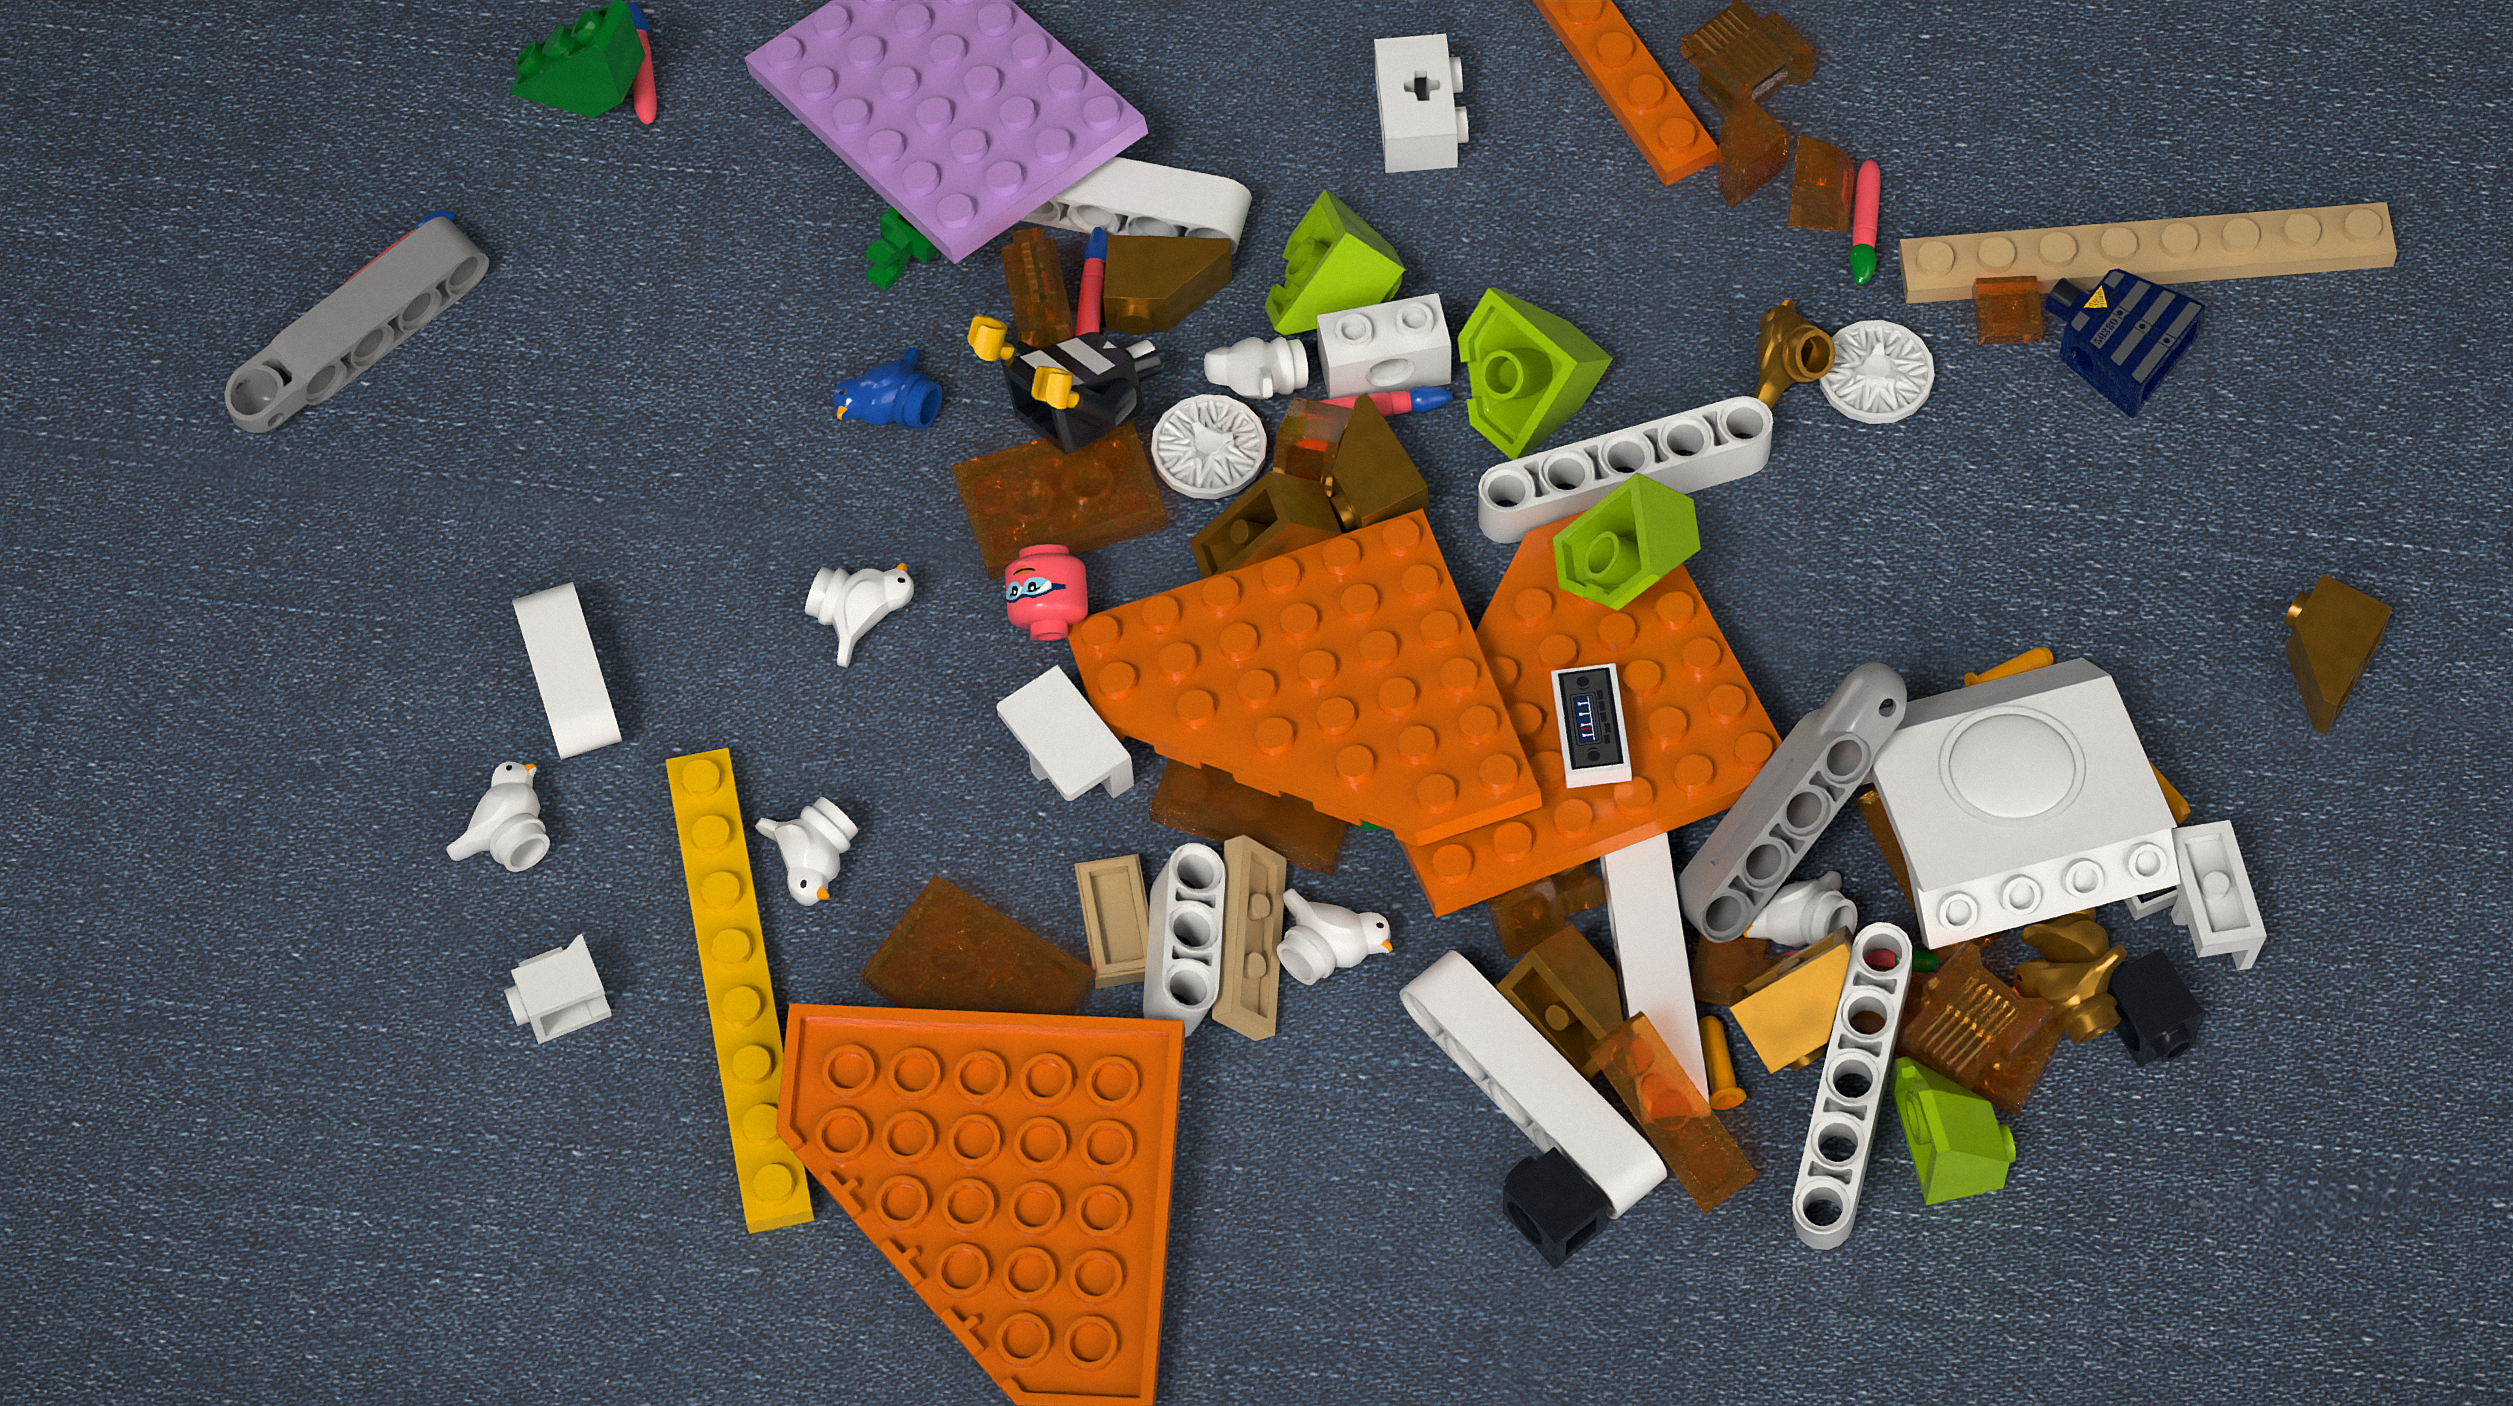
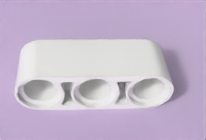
[512,582,622,760]
[1143,843,1226,1037]

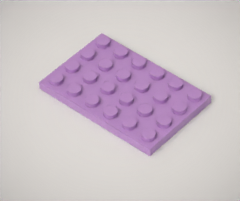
[744,0,1148,264]

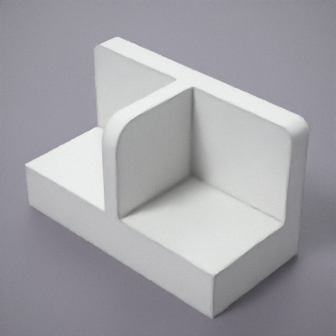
[997,665,1134,801]
[2171,820,2267,970]

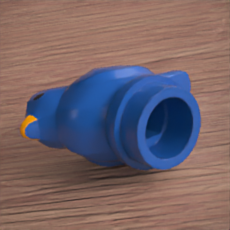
[833,347,942,430]

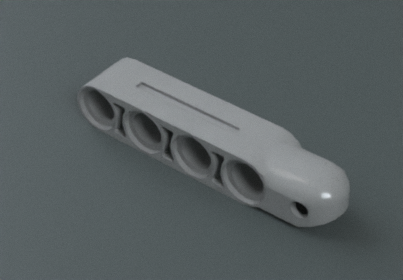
[224,216,489,433]
[1675,661,1907,943]

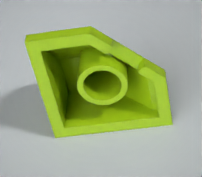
[1264,189,1405,336]
[1457,287,1613,460]
[1552,472,1701,611]
[1890,1056,2016,1205]

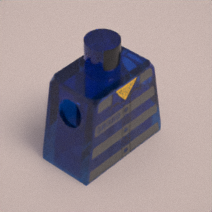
[2044,268,2205,419]

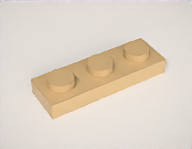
[1212,835,1287,1041]

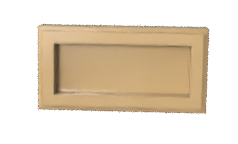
[1074,854,1149,989]

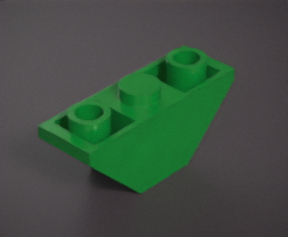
[509,0,646,118]

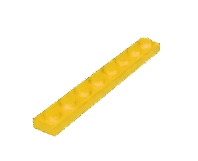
[665,747,815,1234]

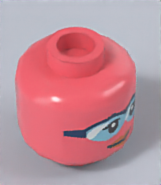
[1005,544,1088,641]

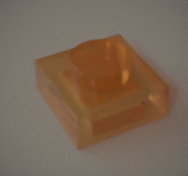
[1972,276,2043,345]

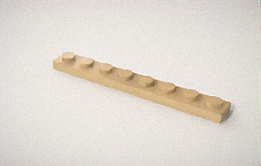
[1898,202,2397,304]

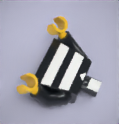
[967,315,1162,455]

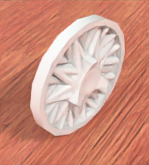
[1819,320,1935,424]
[1151,394,1267,499]

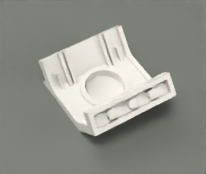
[1858,658,2181,950]

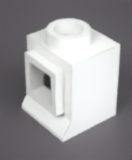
[504,934,612,1044]

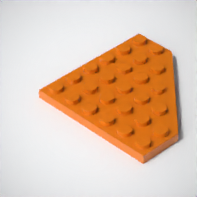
[1067,508,1543,847]
[1393,509,1782,918]
[776,1003,1186,1406]

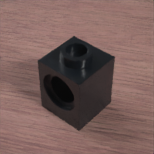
[2107,948,2204,1068]
[1502,1146,1607,1269]

